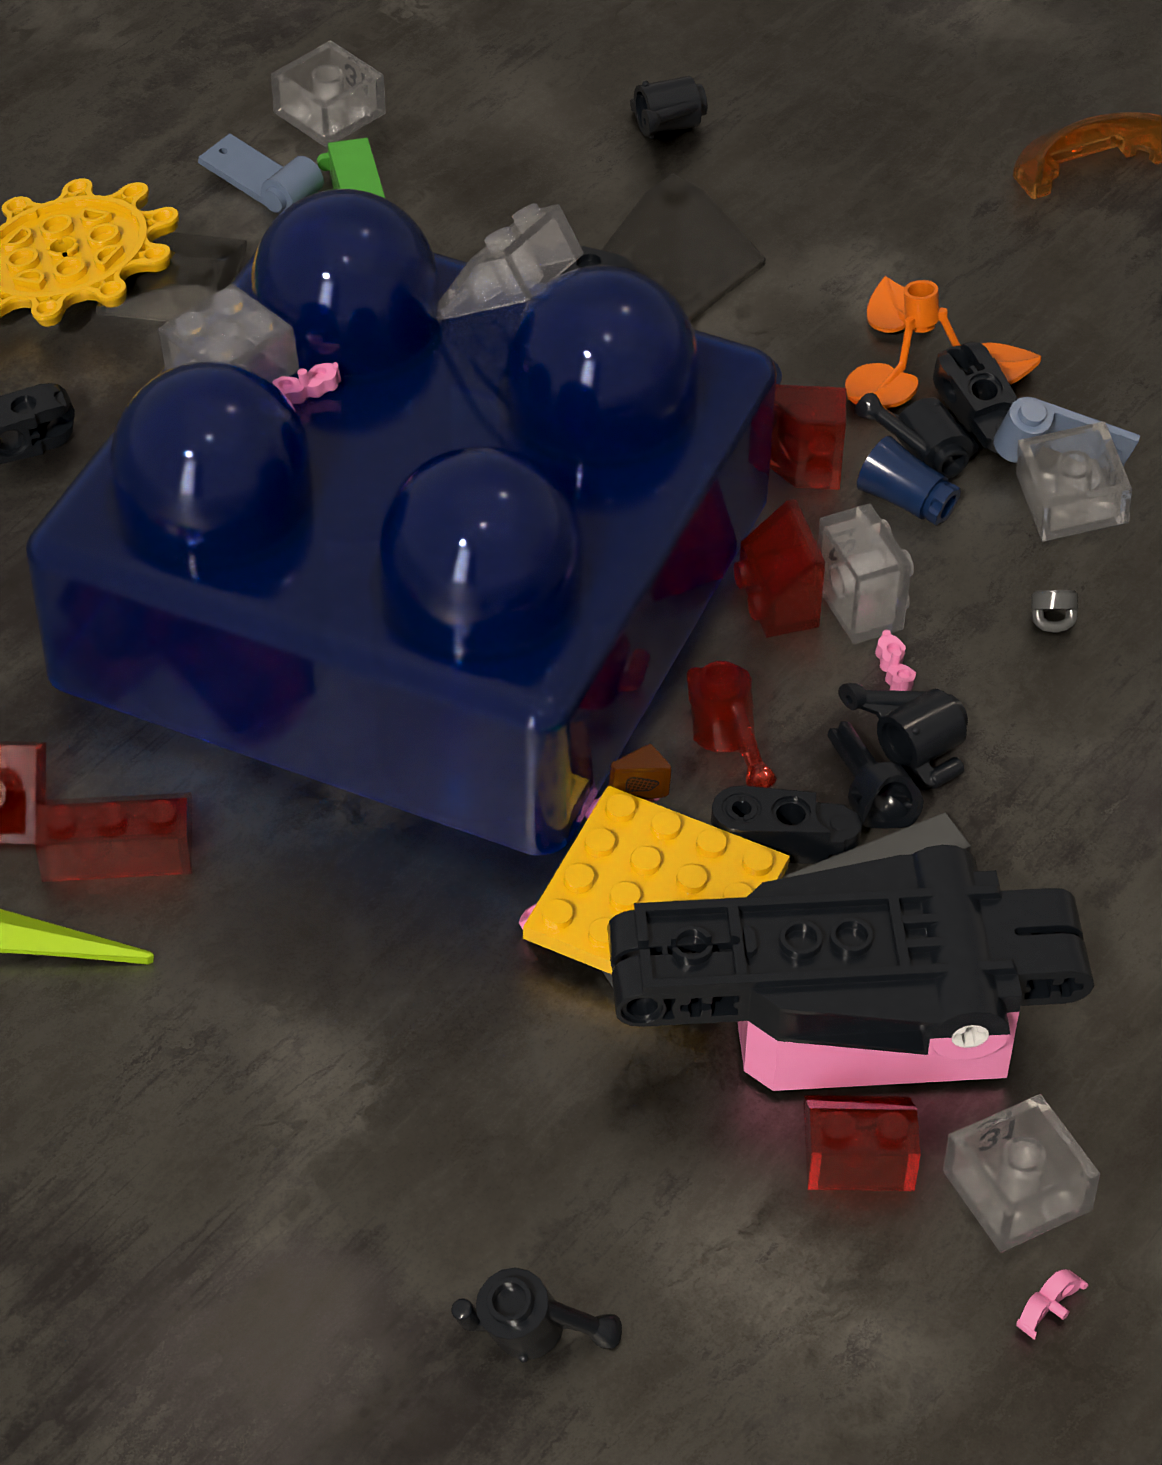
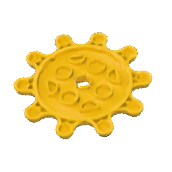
[0,178,179,327]

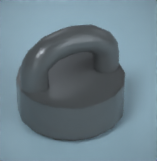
[1031,590,1078,633]

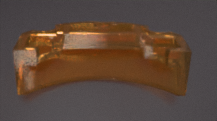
[1013,112,1162,200]

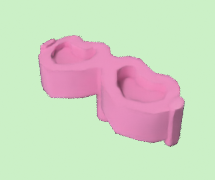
[268,362,341,407]
[875,630,916,691]
[1016,1269,1088,1340]

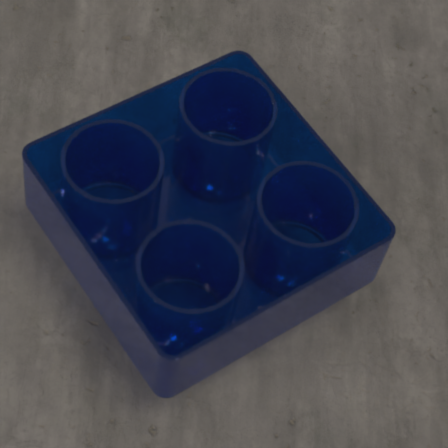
[26,189,777,855]

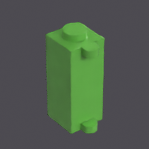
[317,137,387,236]

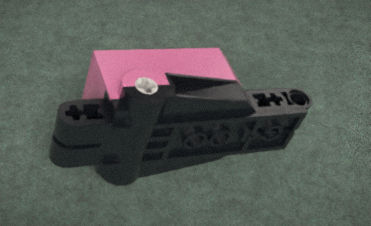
[607,845,1094,1091]

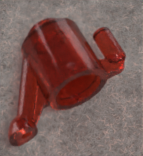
[687,661,777,788]

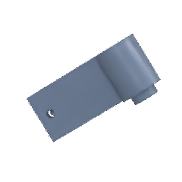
[198,133,324,215]
[994,397,1140,471]

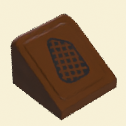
[609,743,672,799]

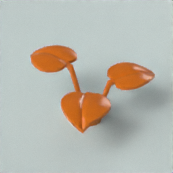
[845,276,1041,409]

